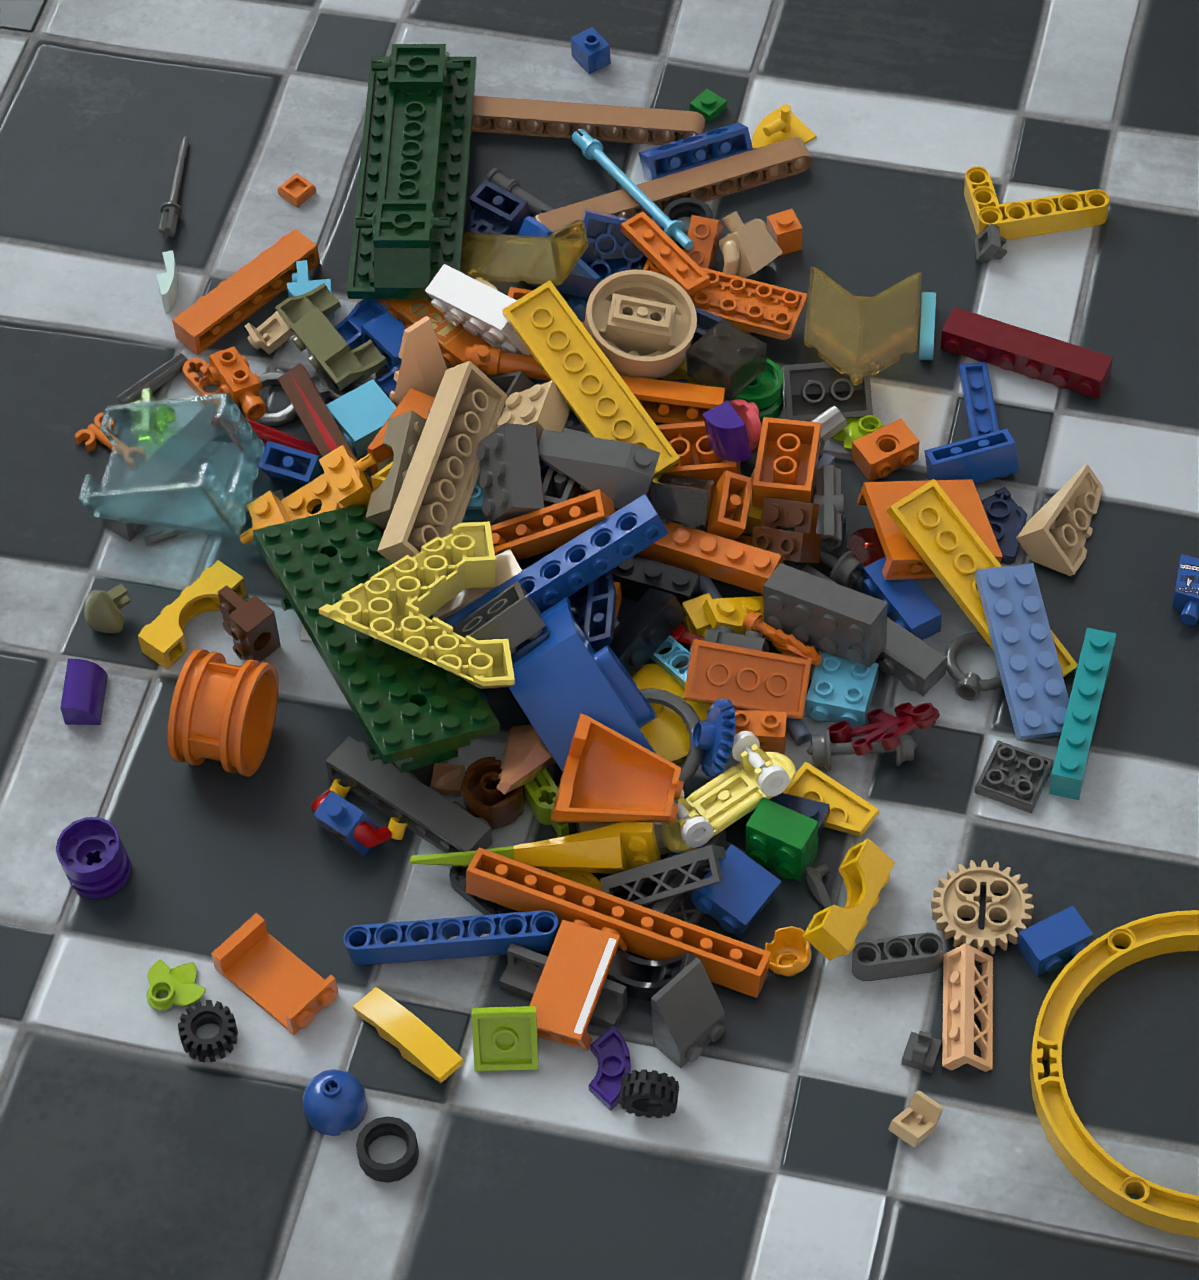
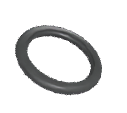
[640,688,704,786]

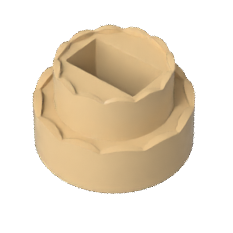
[584,269,697,379]

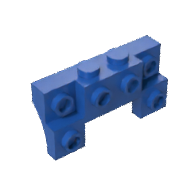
[334,299,406,398]

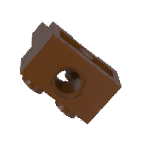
[752,497,822,563]
[218,585,281,662]

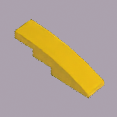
[353,987,465,1083]

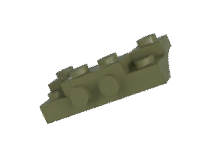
[275,283,388,391]

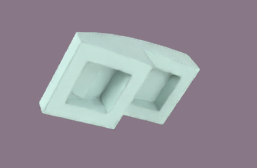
[156,250,178,313]

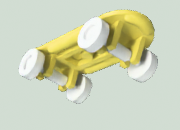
[661,731,796,853]

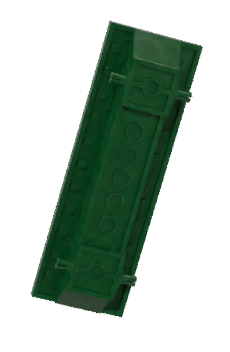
[347,44,477,299]
[253,504,500,773]

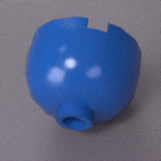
[302,1069,368,1136]

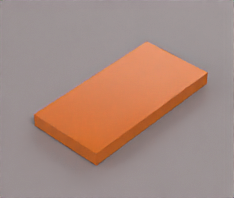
[683,639,812,720]

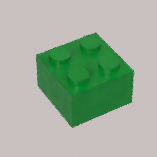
[746,797,819,882]

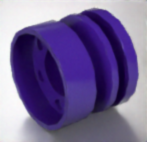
[56,817,131,899]

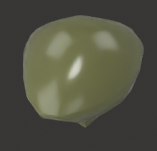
[84,583,131,634]

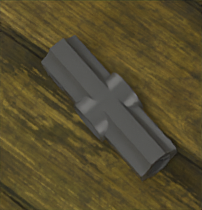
[814,465,844,550]

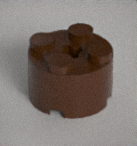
[462,757,525,830]

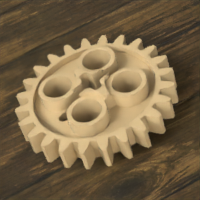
[931,860,1034,954]

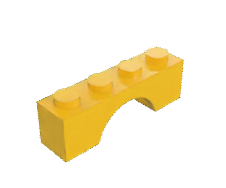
[138,560,247,670]
[803,839,895,961]

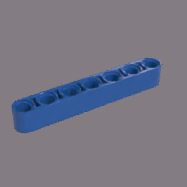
[343,911,560,965]

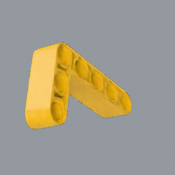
[964,166,1109,240]

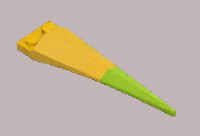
[409,822,661,874]

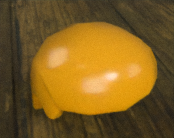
[765,926,812,977]

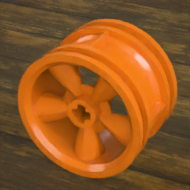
[168,649,279,777]

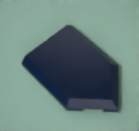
[980,487,1027,565]

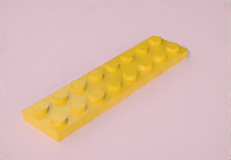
[502,280,680,479]
[886,479,1078,678]

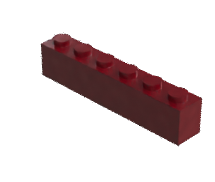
[941,307,1113,399]

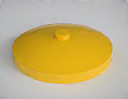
[632,664,711,766]

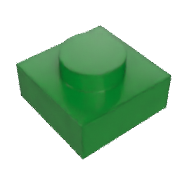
[690,89,727,123]

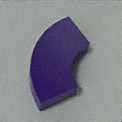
[588,1025,631,1111]

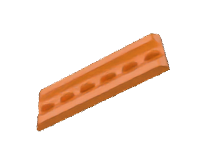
[643,259,808,340]

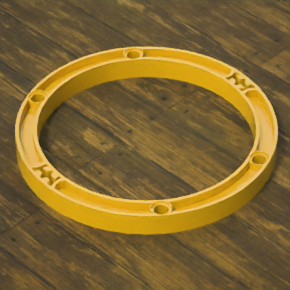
[1030,910,1199,1238]

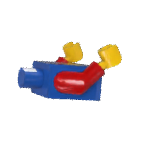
[311,779,408,857]

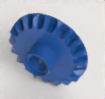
[692,699,735,778]

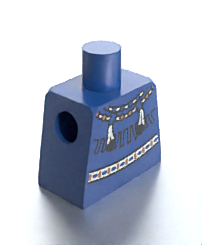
[1173,554,1199,626]

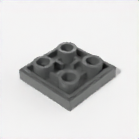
[974,740,1054,813]

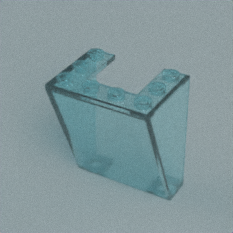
[79,393,265,538]

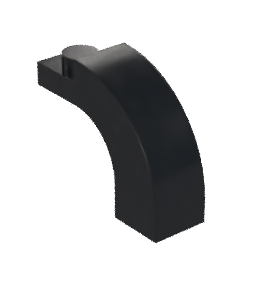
[606,948,696,1001]

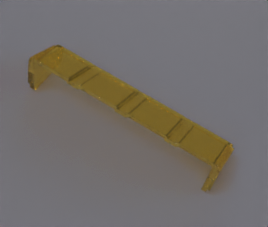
[461,220,588,285]

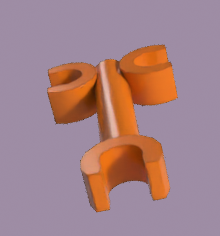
[74,412,147,471]

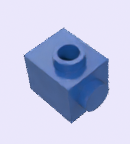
[571,27,611,74]

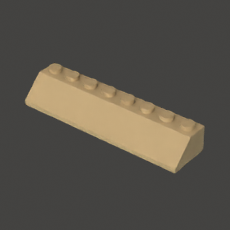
[377,361,508,564]

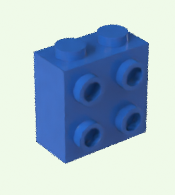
[690,844,781,937]

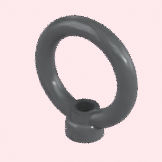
[945,632,1003,700]

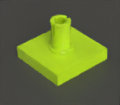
[471,1006,539,1071]

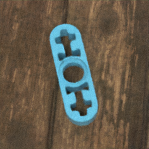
[919,292,936,360]

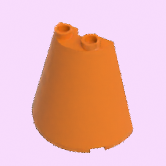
[551,713,684,823]

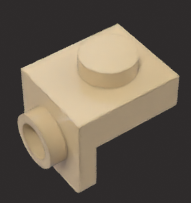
[245,311,294,355]
[888,1091,943,1148]

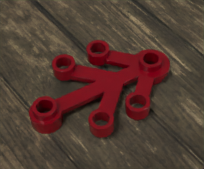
[827,702,940,756]

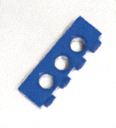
[638,122,753,181]

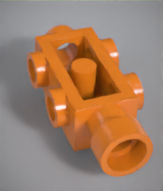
[207,346,267,420]

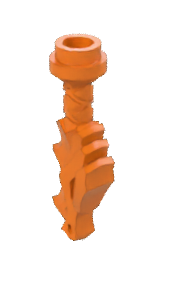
[742,611,823,667]

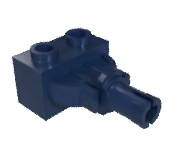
[462,180,532,266]

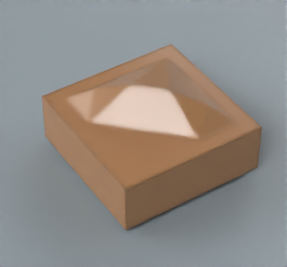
[431,763,465,796]

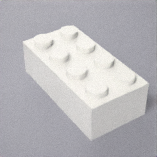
[425,264,531,355]

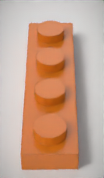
[621,211,710,296]

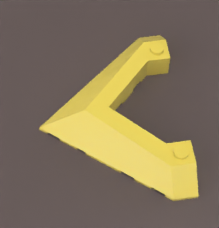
[319,521,515,689]

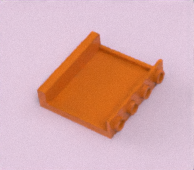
[857,479,1003,580]

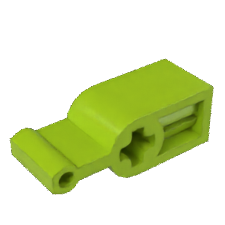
[522,768,569,838]

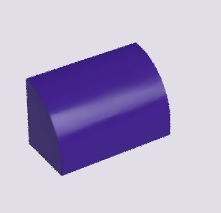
[703,401,752,462]
[60,658,108,725]

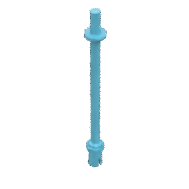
[572,129,694,251]

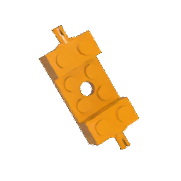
[238,445,377,546]

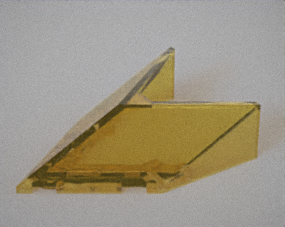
[804,267,922,386]

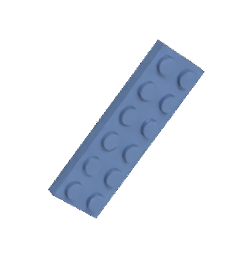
[974,563,1069,741]

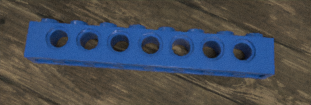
[443,494,669,627]

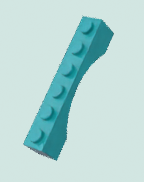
[1049,628,1117,800]

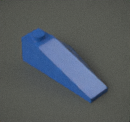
[510,216,601,299]

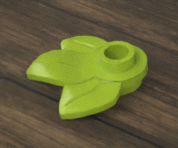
[831,415,884,450]
[146,959,206,1011]

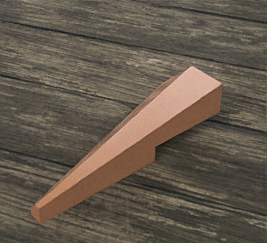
[496,724,556,794]

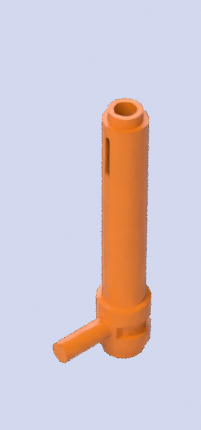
[464,344,550,382]

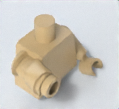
[719,211,783,278]

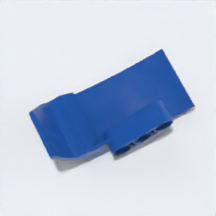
[509,596,657,772]

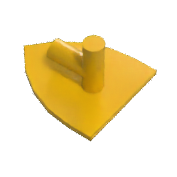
[752,104,817,149]

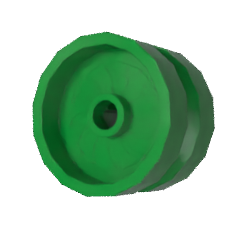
[721,356,783,426]

